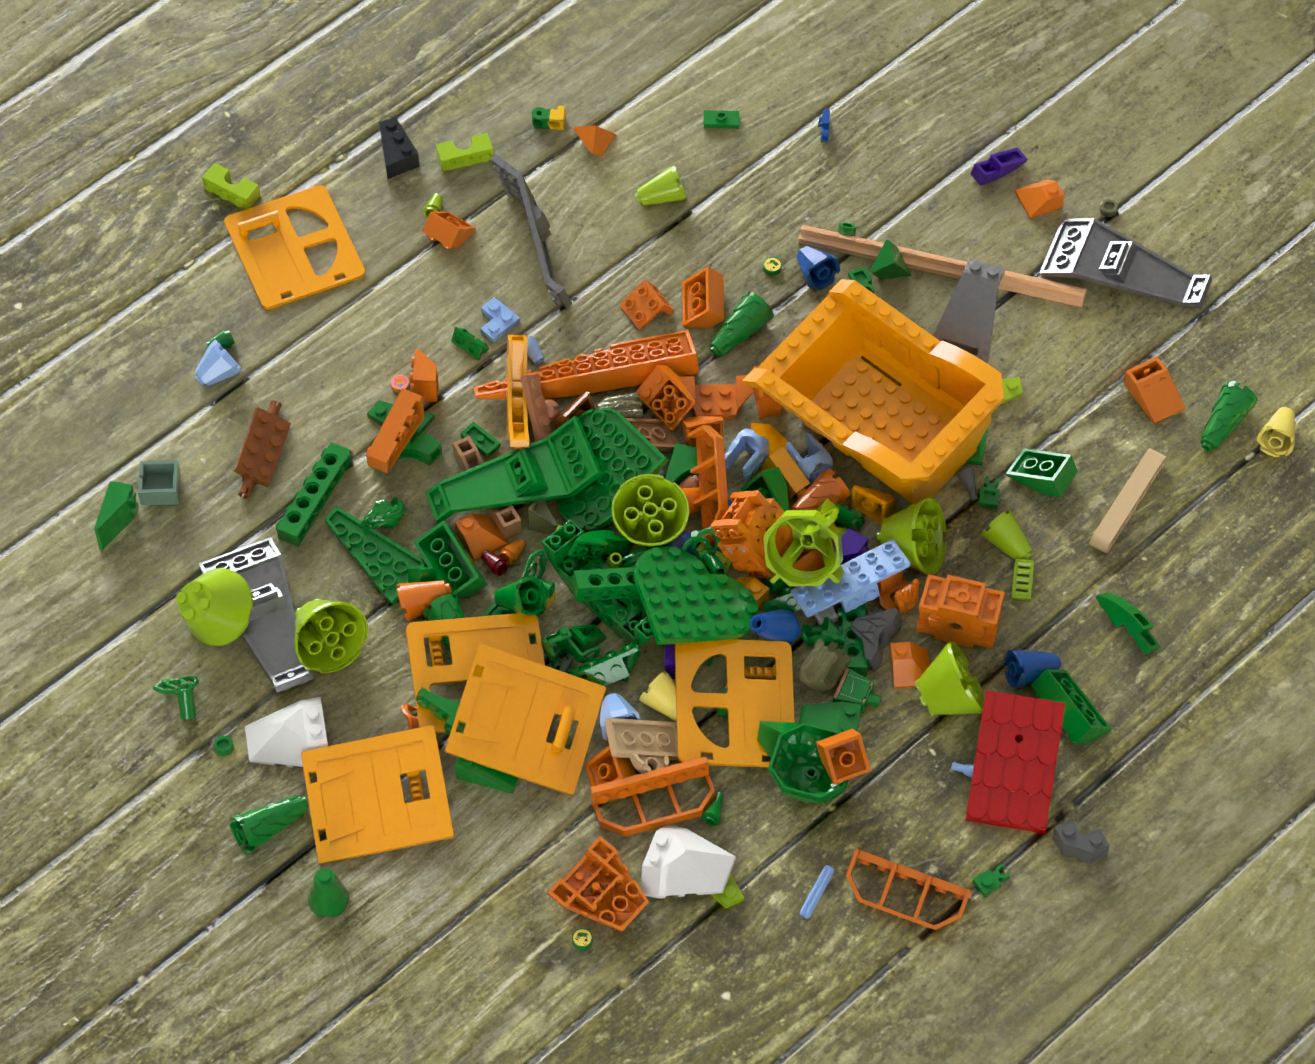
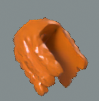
[878,570,919,616]

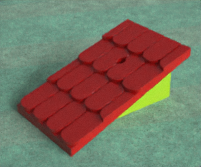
[965,690,1065,834]

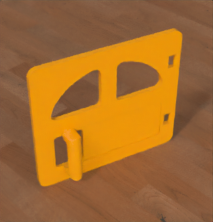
[224,185,365,309]
[406,613,545,734]
[674,639,795,767]

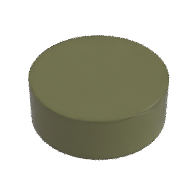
[1099,199,1118,217]

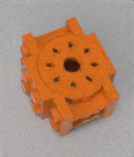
[710,491,794,579]
[916,574,1005,649]

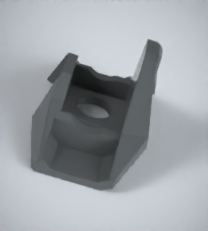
[851,607,903,671]

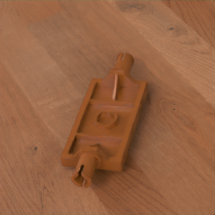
[234,400,291,499]

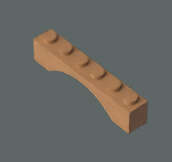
[452,436,522,540]

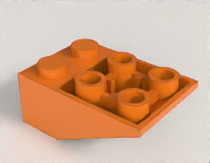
[1124,356,1186,424]
[635,365,696,431]

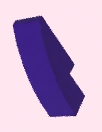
[970,148,1028,186]

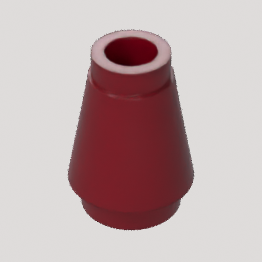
[481,550,508,576]

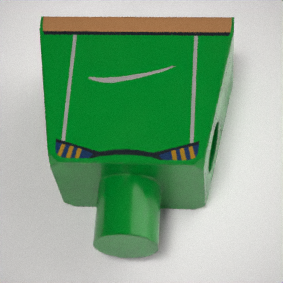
[833,668,882,714]

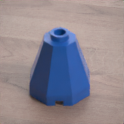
[797,246,840,290]

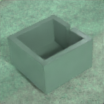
[138,460,181,505]

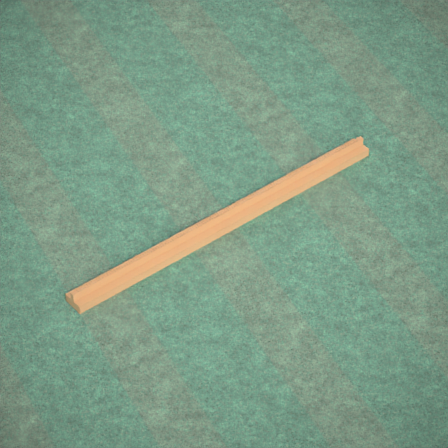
[798,225,1087,307]

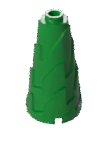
[709,291,774,357]
[1200,380,1258,451]
[422,594,466,650]
[230,795,309,854]

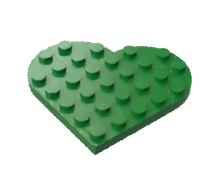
[558,407,669,531]
[633,546,758,645]

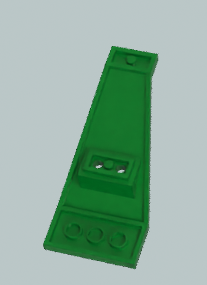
[425,416,603,523]

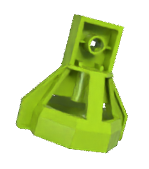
[763,498,844,586]

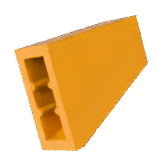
[760,447,810,499]

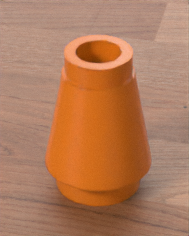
[499,538,526,565]

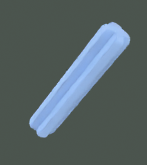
[800,865,834,919]

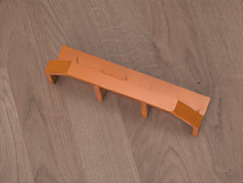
[688,425,729,545]
[590,756,715,837]
[846,848,974,930]

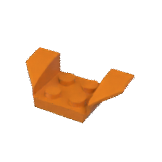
[680,375,753,419]

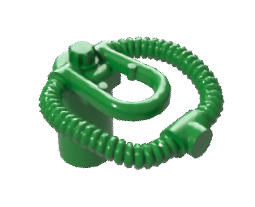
[681,527,727,575]
[519,550,555,599]
[153,675,199,720]

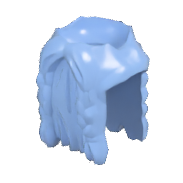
[725,429,769,482]
[786,432,833,483]

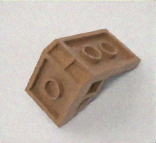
[626,418,680,452]

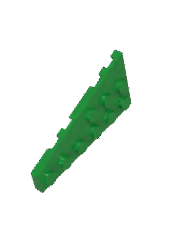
[325,506,428,606]

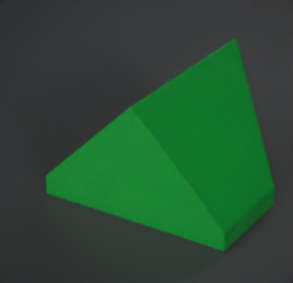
[870,240,912,279]
[569,625,607,653]
[757,721,799,758]

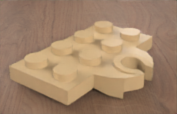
[604,718,679,773]

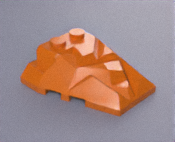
[547,836,649,932]

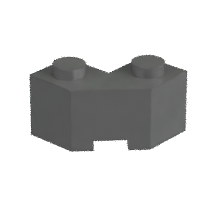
[1052,820,1110,864]

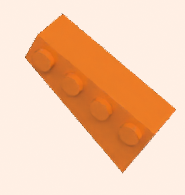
[366,388,425,474]

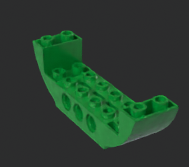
[542,519,654,645]

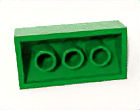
[413,520,488,599]
[1031,669,1112,744]

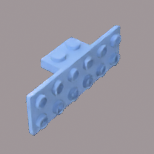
[791,539,911,618]

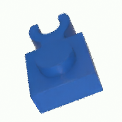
[818,109,830,142]

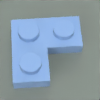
[481,297,520,343]

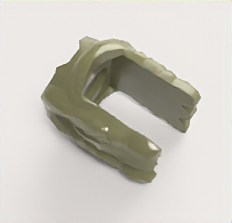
[597,393,643,419]
[799,639,851,693]

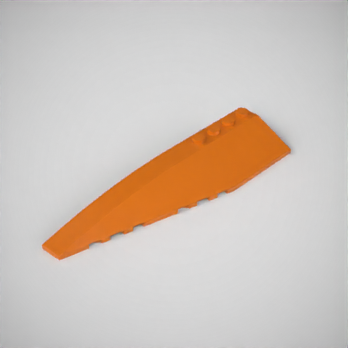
[474,330,699,400]

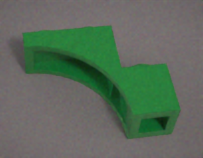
[398,431,442,466]

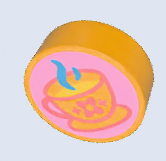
[391,374,410,393]

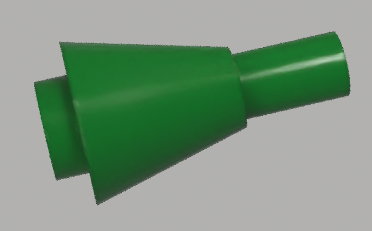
[621,651,641,682]
[702,792,724,826]

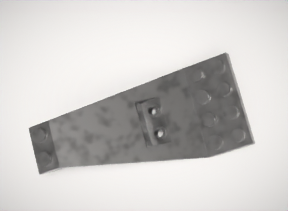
[490,154,571,309]
[1039,218,1212,307]
[933,258,1005,364]
[199,537,314,693]

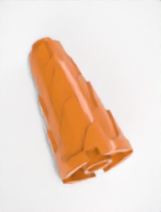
[789,469,851,510]

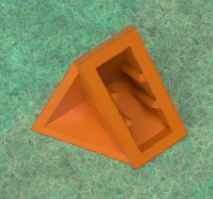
[574,126,616,157]

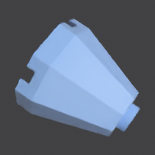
[195,339,242,386]
[600,693,641,740]

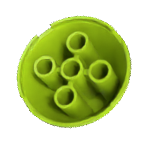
[611,474,689,547]
[877,498,946,575]
[176,568,253,646]
[294,598,368,674]
[915,641,985,716]

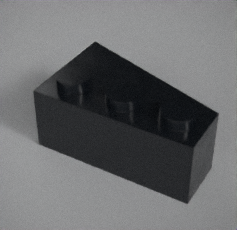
[379,116,420,180]

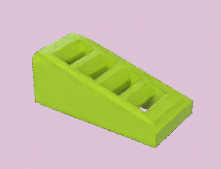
[1011,559,1034,601]

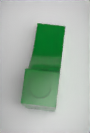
[665,443,699,485]

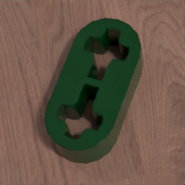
[549,649,573,673]

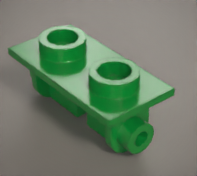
[451,327,489,360]

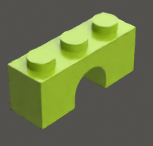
[436,132,494,172]
[202,163,260,209]

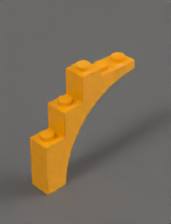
[506,335,529,449]

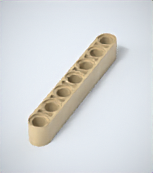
[1089,448,1167,553]

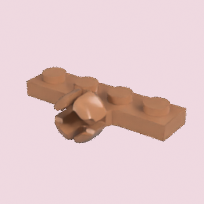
[520,374,560,442]

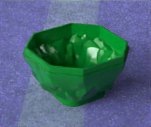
[768,723,849,804]

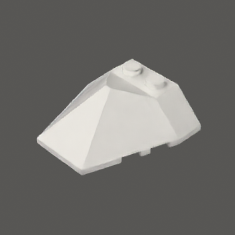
[245,697,328,768]
[640,825,736,899]

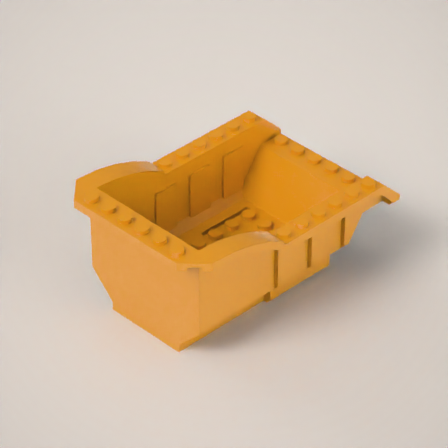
[742,279,1004,504]

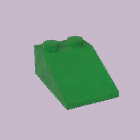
[1006,448,1078,497]
[741,467,789,512]
[94,481,139,550]
[799,701,862,733]
[455,757,519,794]

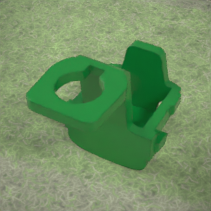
[542,626,601,663]

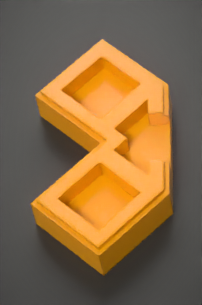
[751,423,788,457]

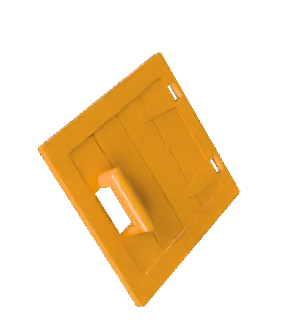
[445,643,606,796]
[301,725,454,865]

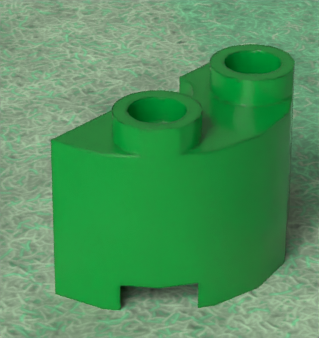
[834,503,865,530]

